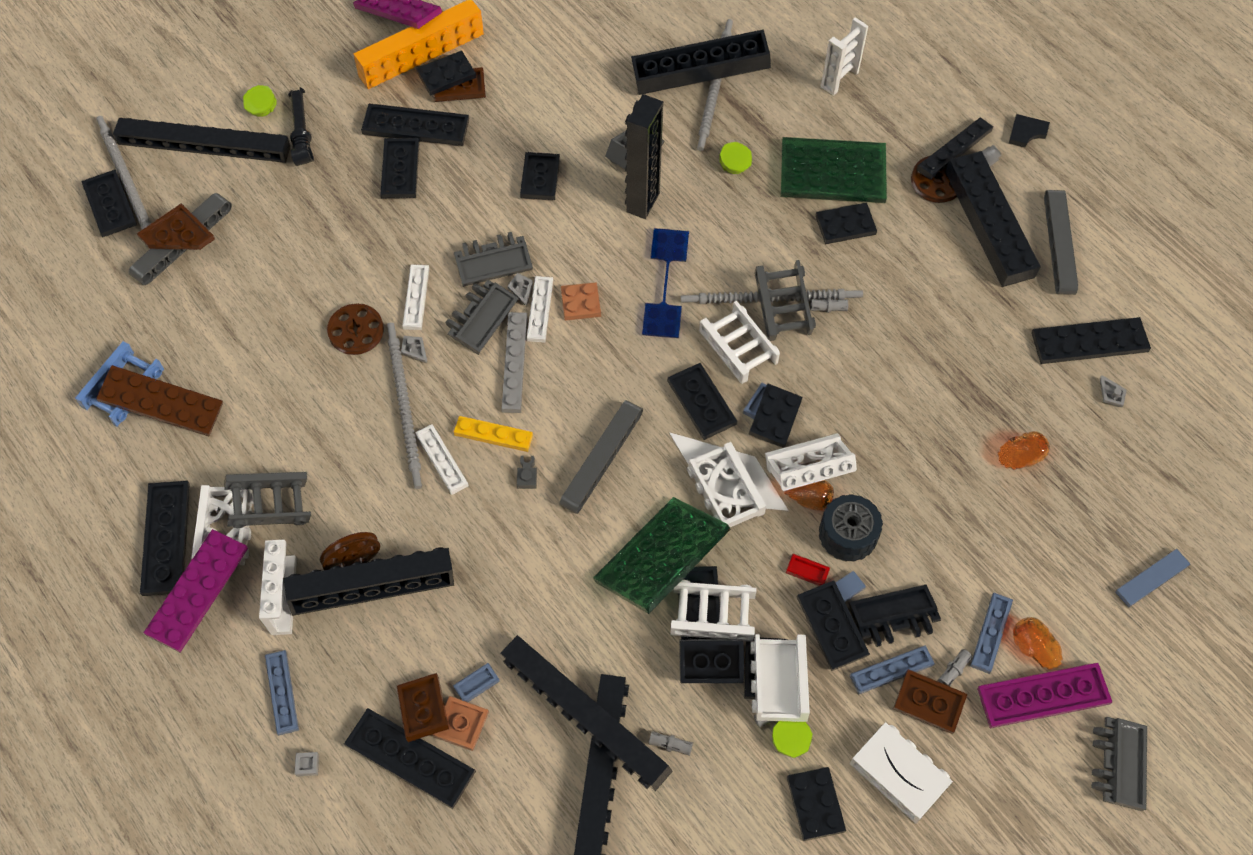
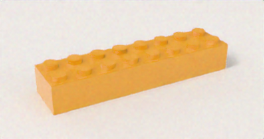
[353,0,484,89]

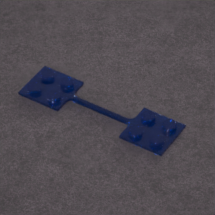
[642,228,689,338]

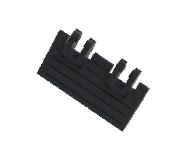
[849,584,941,647]

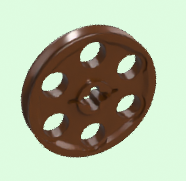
[911,156,957,203]
[327,303,384,355]
[319,532,380,570]

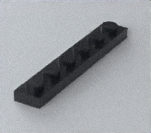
[917,117,994,180]

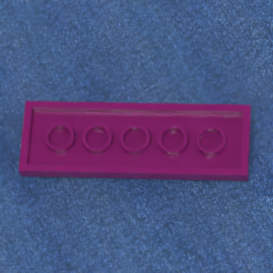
[353,0,442,29]
[143,529,248,653]
[977,663,1112,729]

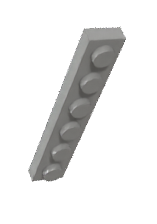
[502,312,527,413]

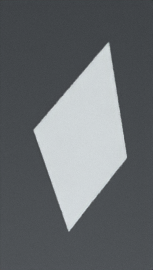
[669,432,789,511]

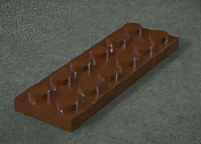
[96,365,223,437]

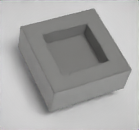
[295,752,319,777]

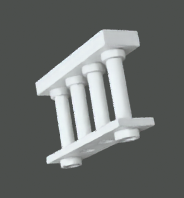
[821,18,868,96]
[699,301,780,384]
[670,580,757,642]

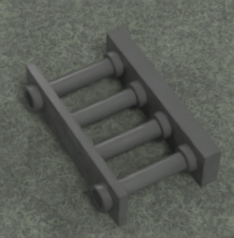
[754,260,816,341]
[224,472,311,528]

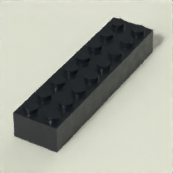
[631,29,771,95]
[625,94,664,220]
[945,151,1041,287]
[283,547,455,616]

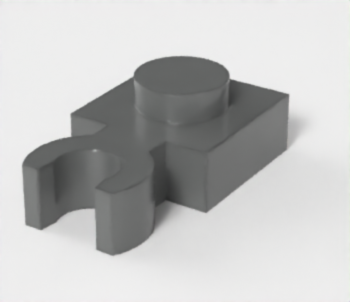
[517,456,537,489]

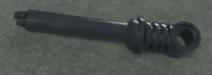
[288,87,314,166]

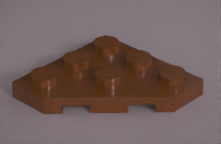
[137,203,215,250]

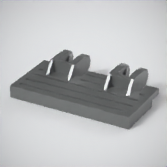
[454,232,533,286]
[445,280,519,355]
[1091,717,1147,811]

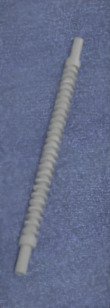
[697,19,733,151]
[96,116,151,230]
[681,289,863,304]
[387,323,422,489]

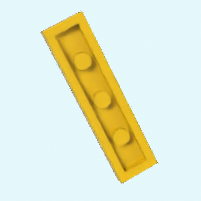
[454,416,533,452]

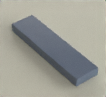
[1115,549,1190,608]
[970,593,1013,674]
[850,645,935,695]
[265,650,299,736]

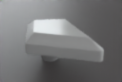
[508,273,533,305]
[401,336,427,363]
[1099,375,1127,407]

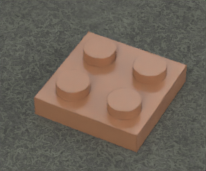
[561,282,601,321]
[433,696,489,751]

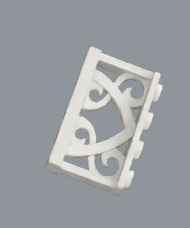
[765,433,857,491]
[687,442,766,532]
[191,485,254,565]

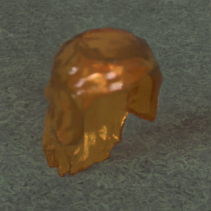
[998,431,1050,470]
[784,480,834,510]
[1013,617,1063,670]

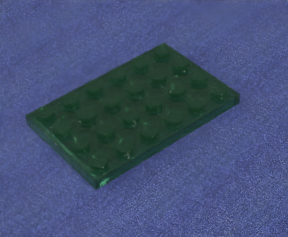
[780,137,887,203]
[593,497,731,614]

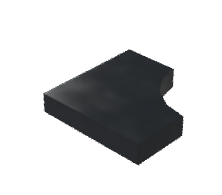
[1009,114,1050,147]

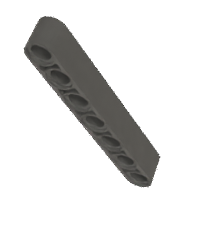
[1044,190,1078,295]
[129,193,232,285]
[559,400,643,514]

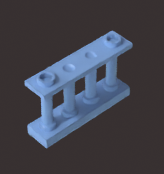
[75,341,164,427]

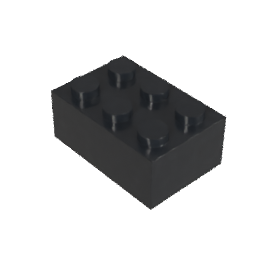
[679,639,744,683]

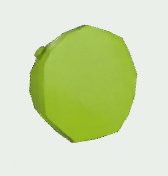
[243,85,277,117]
[719,142,752,174]
[772,721,813,758]

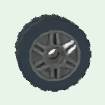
[819,494,883,562]

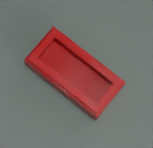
[785,554,830,586]

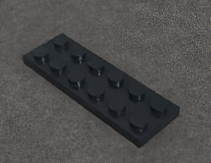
[361,103,469,146]
[1031,317,1151,364]
[140,480,190,596]
[344,708,476,809]

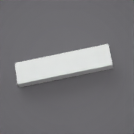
[403,265,429,330]
[527,276,553,343]
[415,424,469,495]

